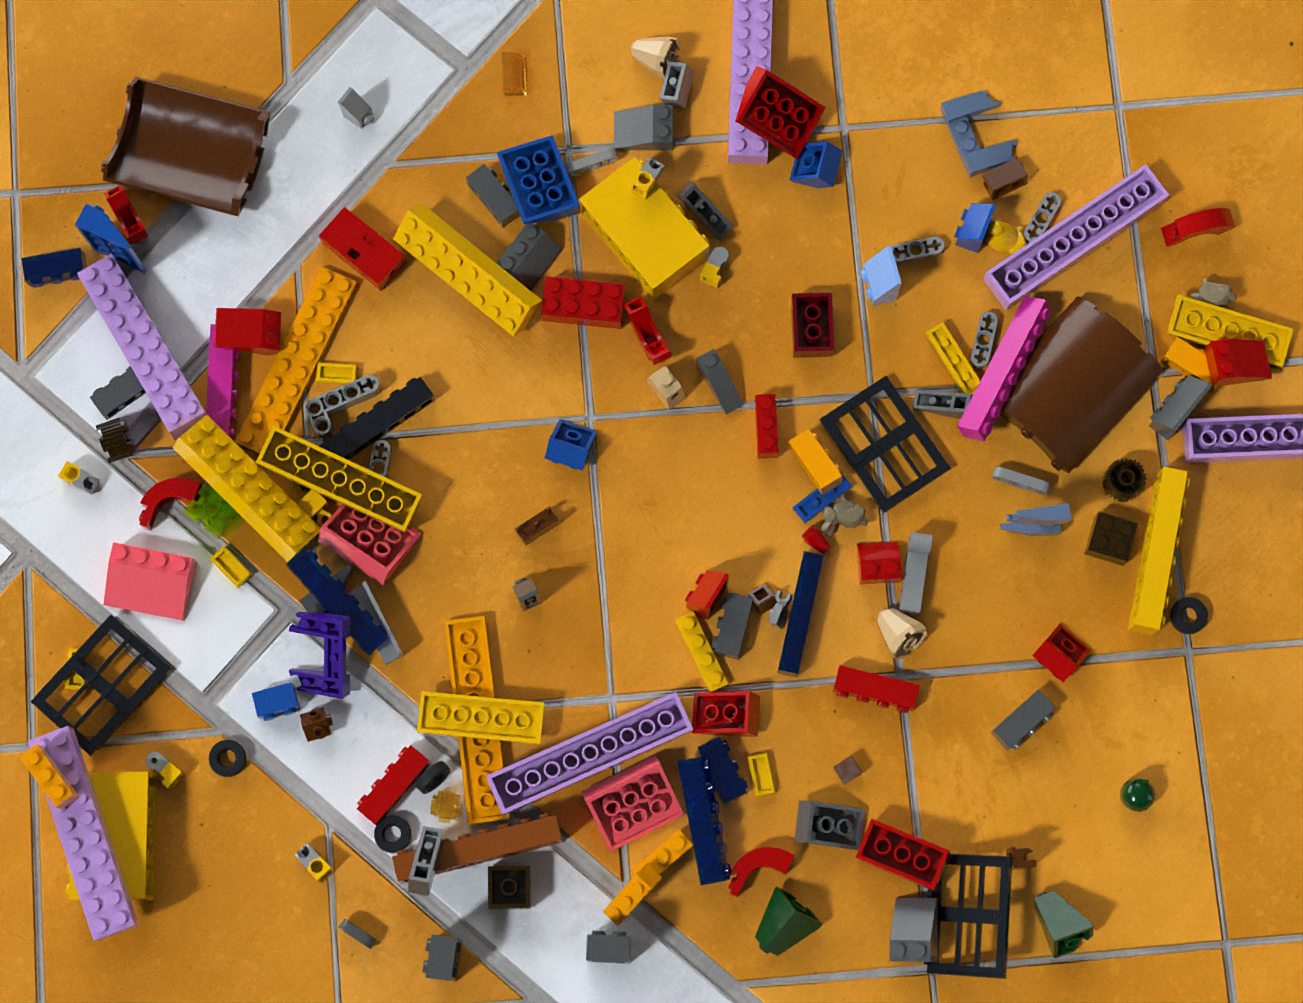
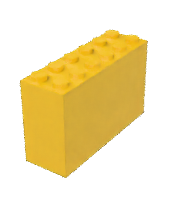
[579,157,710,300]
[66,772,157,902]

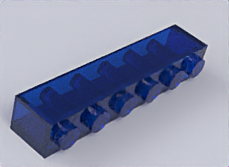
[286,547,388,657]
[777,551,824,677]
[677,755,732,885]

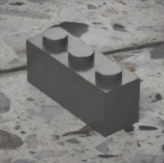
[466,164,520,228]
[89,366,146,420]
[711,592,753,660]
[991,689,1055,751]

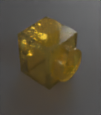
[430,791,462,823]

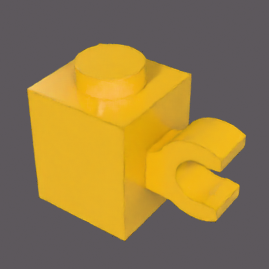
[297,490,332,527]

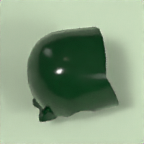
[1120,778,1155,812]

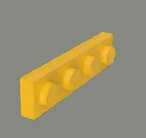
[925,322,980,395]
[675,611,729,692]

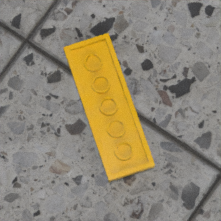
[1166,295,1293,368]
[417,691,545,745]

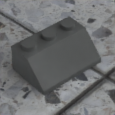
[497,223,562,291]
[1149,376,1212,440]

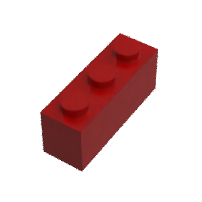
[754,394,779,459]

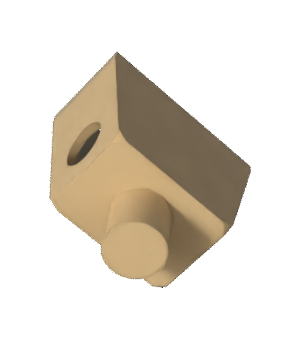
[646,366,685,410]

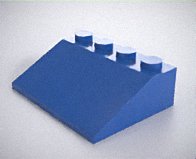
[497,135,580,224]
[75,204,147,273]

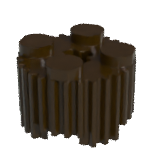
[96,418,136,463]
[1102,458,1147,502]

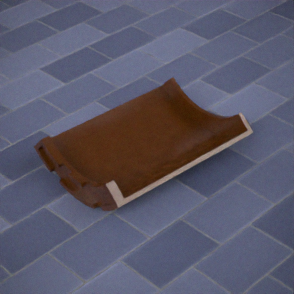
[101,77,271,217]
[1000,296,1163,473]

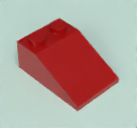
[214,308,281,356]
[1204,339,1272,387]
[685,570,729,620]
[692,691,760,737]

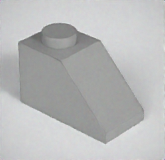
[338,87,373,129]

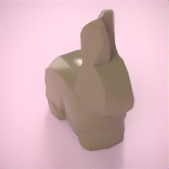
[1190,279,1236,307]
[820,496,868,537]

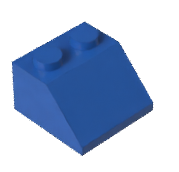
[790,141,843,188]
[954,203,996,253]
[544,419,597,471]

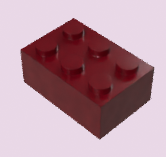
[791,292,834,358]

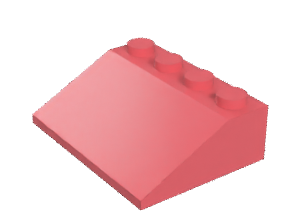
[317,504,421,585]
[103,542,197,621]
[581,755,684,852]

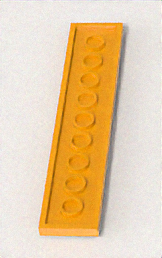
[235,266,357,454]
[444,616,510,825]

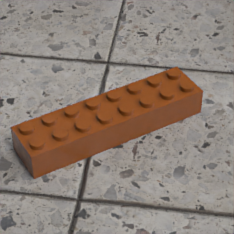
[392,813,563,883]

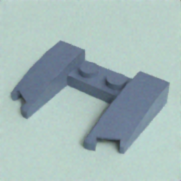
[940,90,1017,178]
[1000,503,1072,536]

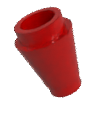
[801,525,831,555]

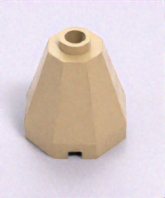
[631,36,681,79]
[877,608,928,660]

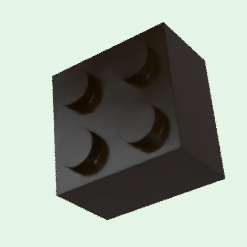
[1084,512,1138,566]
[488,866,531,910]

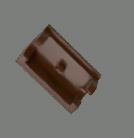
[982,158,1028,200]
[515,507,559,546]
[1006,847,1037,870]

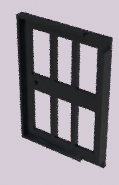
[820,376,951,513]
[30,614,171,756]
[924,854,1013,979]

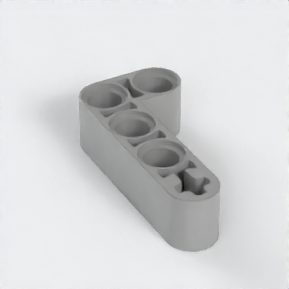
[305,375,381,439]
[899,532,932,616]

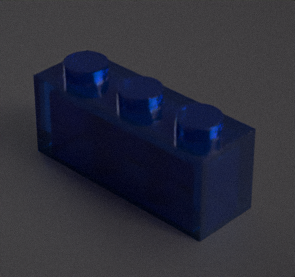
[21,248,87,287]
[697,737,748,805]

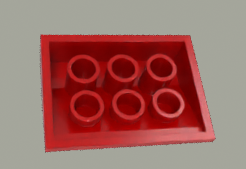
[735,66,826,159]

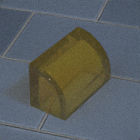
[502,52,528,96]

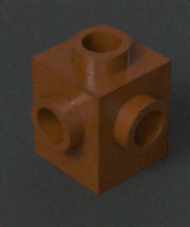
[300,707,333,742]

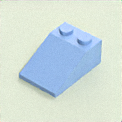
[861,246,901,306]

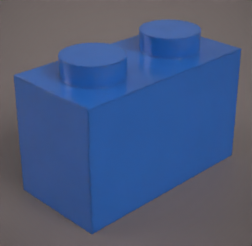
[252,682,300,721]

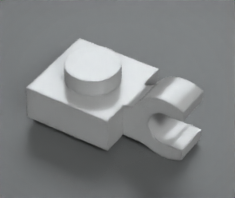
[769,590,792,629]

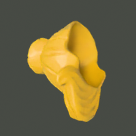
[985,220,1026,254]

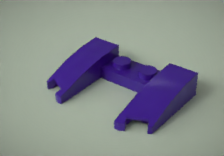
[289,612,350,699]

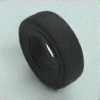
[1170,597,1208,634]
[209,740,247,777]
[416,761,450,794]
[374,815,412,853]

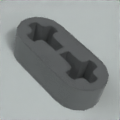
[338,919,377,949]

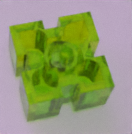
[183,482,238,540]

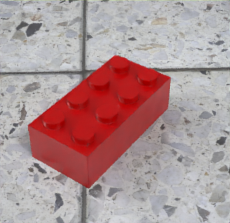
[541,276,625,329]
[856,819,951,892]

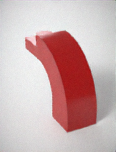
[104,185,149,245]
[1161,208,1236,247]
[623,296,672,365]
[139,478,204,531]
[728,847,795,898]

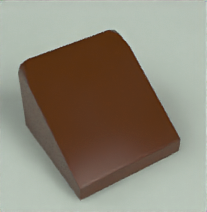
[748,583,777,614]
[833,755,862,785]

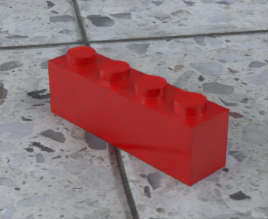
[833,665,920,713]
[356,745,431,825]

